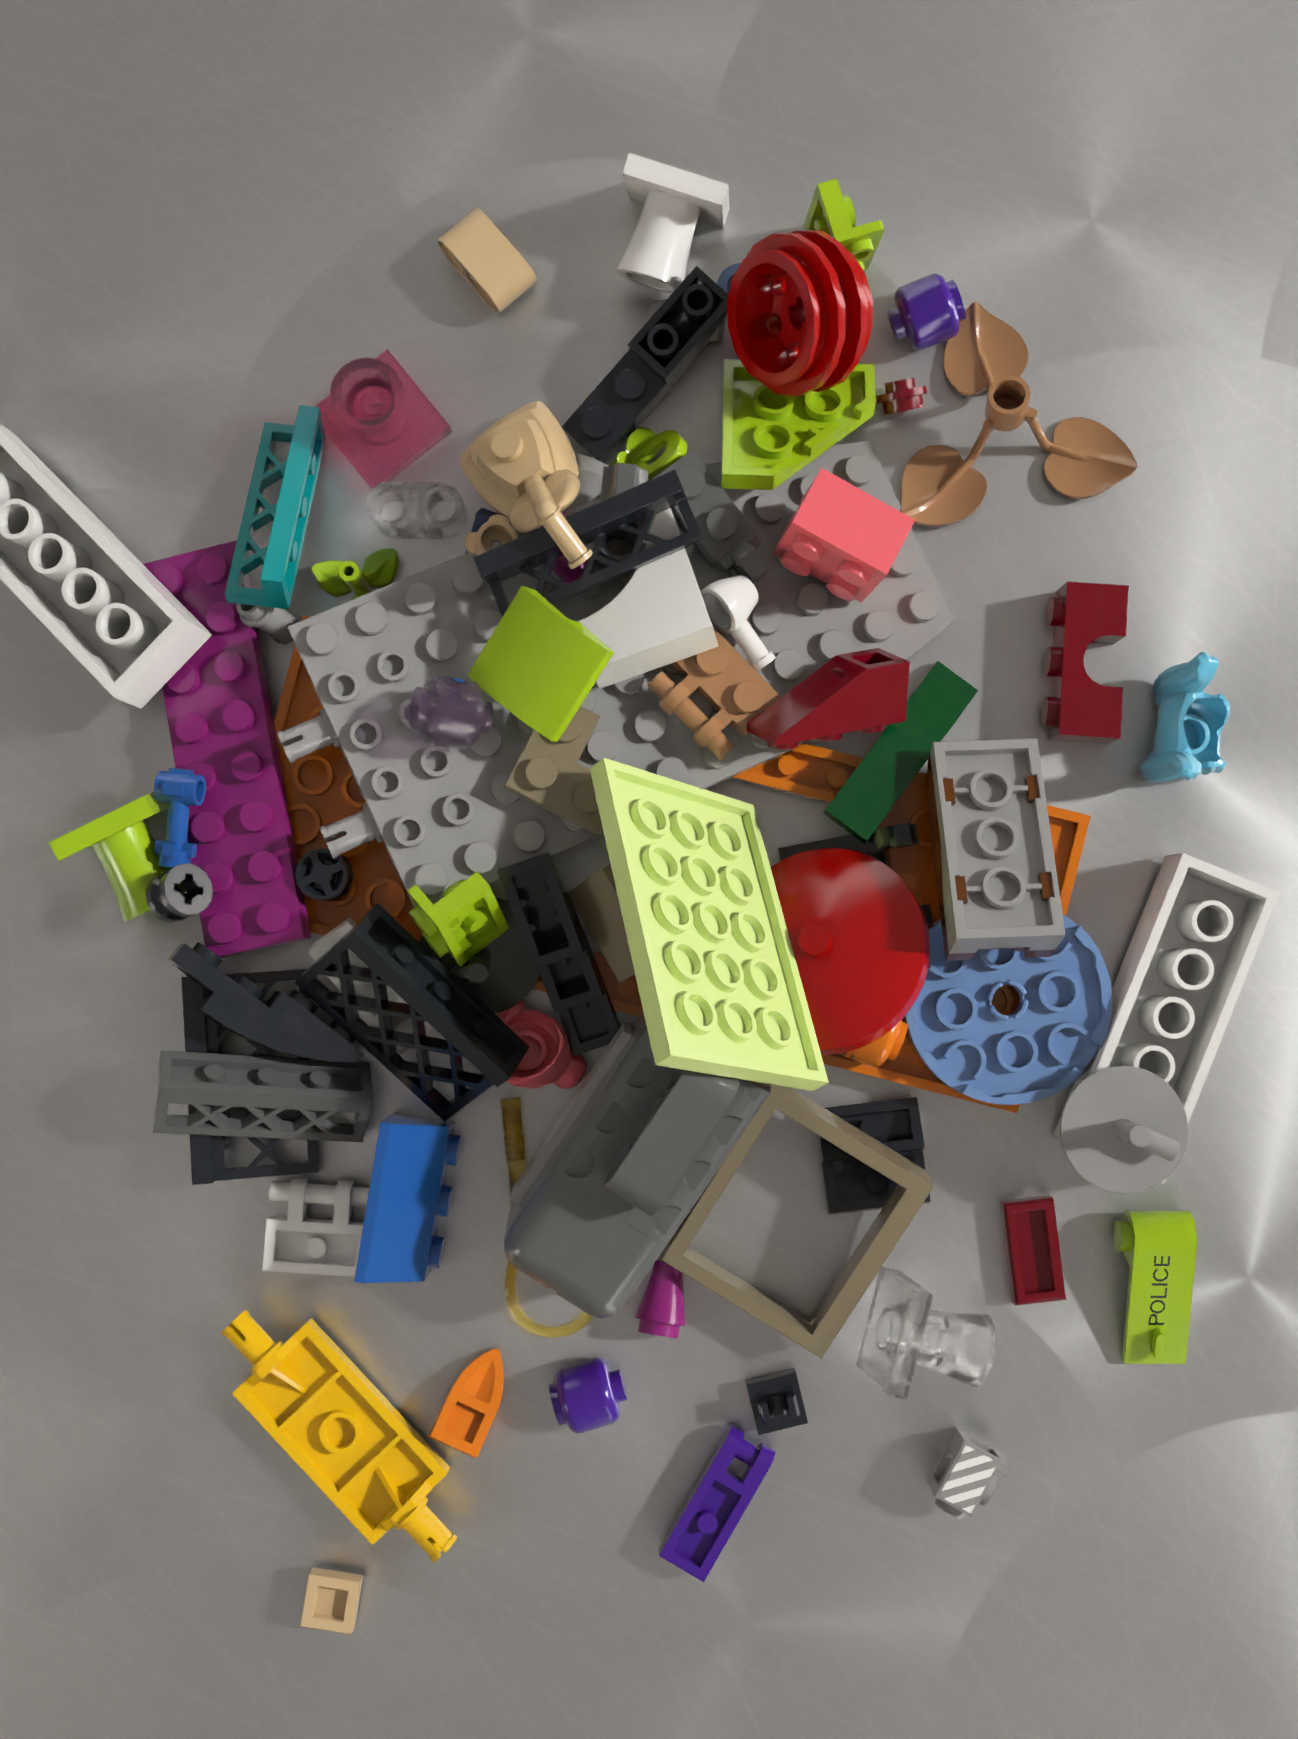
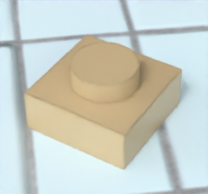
[301,1567,363,1634]

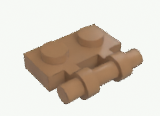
[647,627,781,761]

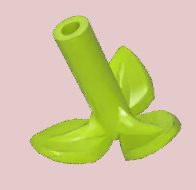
[311,548,399,600]

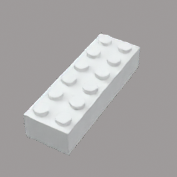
[0,424,212,709]
[1053,853,1280,1184]

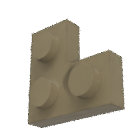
[504,706,603,837]

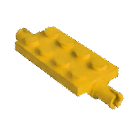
[221,1309,457,1562]

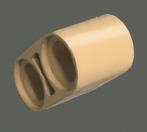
[437,207,537,314]

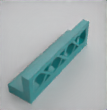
[225,405,326,609]

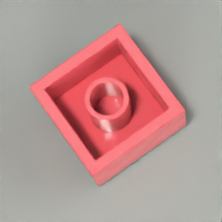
[772,468,915,603]

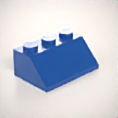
[354,1112,461,1283]

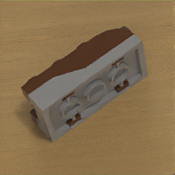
[927,738,1066,961]

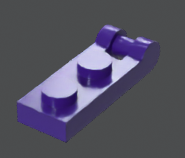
[659,1425,776,1582]

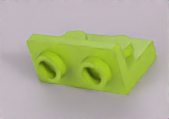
[803,178,885,272]
[407,871,509,967]

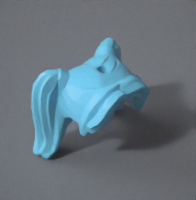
[1140,652,1230,783]

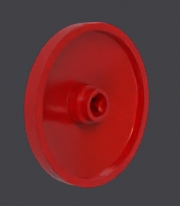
[771,848,930,1055]

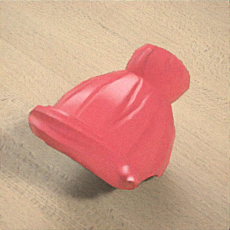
[496,999,587,1089]

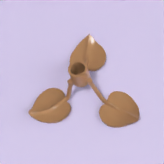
[901,302,1137,527]

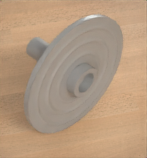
[1060,1065,1188,1194]

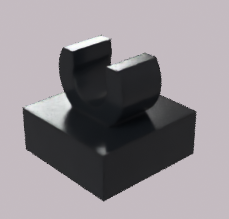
[745,1368,808,1435]

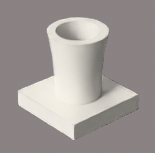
[616,153,730,294]

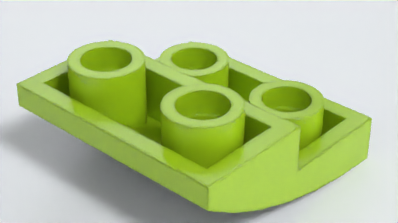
[467,586,615,742]

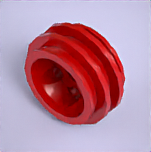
[727,230,873,397]

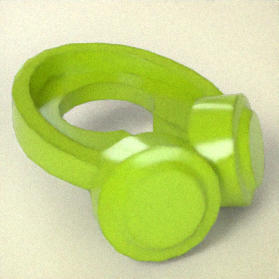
[610,427,687,480]

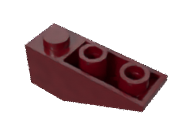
[746,648,910,750]

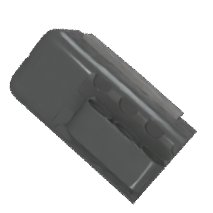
[504,1011,771,1319]

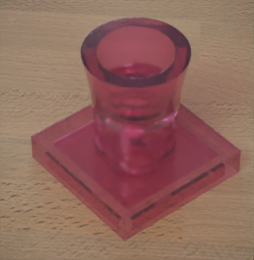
[315,349,452,493]

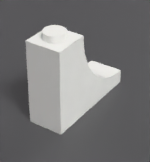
[578,508,719,689]

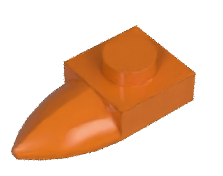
[428,1348,504,1458]

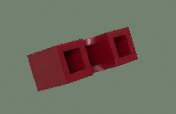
[1041,582,1129,744]

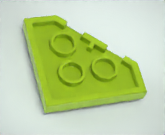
[721,359,876,490]

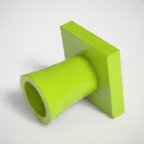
[48,792,186,922]

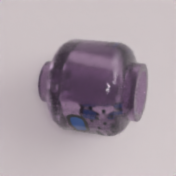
[410,676,493,749]

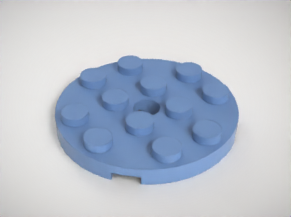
[903,914,1112,1105]

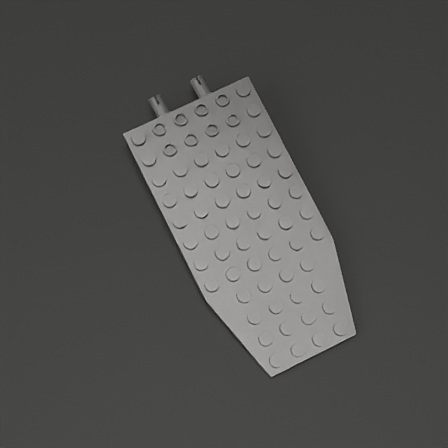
[276,440,955,908]

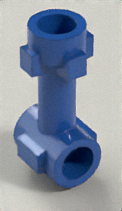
[154,768,206,868]

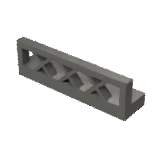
[153,1050,373,1142]

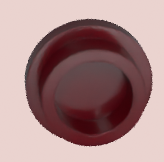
[876,378,927,415]

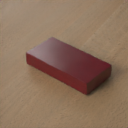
[999,1195,1066,1306]

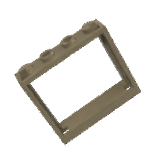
[662,1084,933,1359]

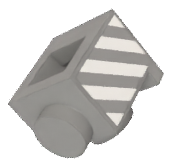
[927,1427,1011,1520]

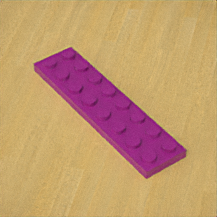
[143,540,311,958]

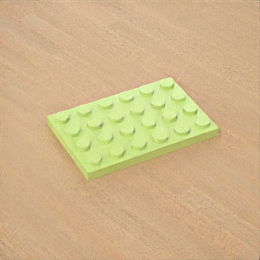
[590,758,828,1091]

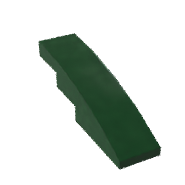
[823,661,978,844]

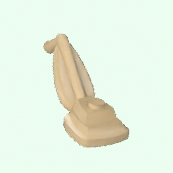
[460,401,593,569]

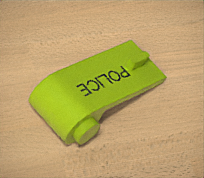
[1114,1210,1197,1364]

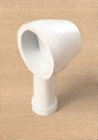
[700,575,776,671]

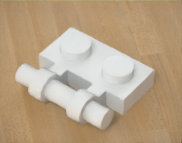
[262,1177,369,1277]

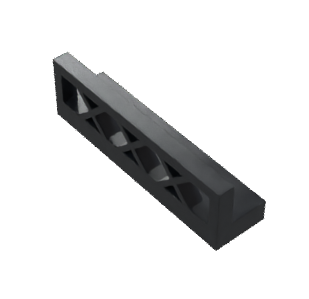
[473,469,704,617]

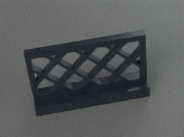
[295,903,530,1122]
[181,969,319,1185]

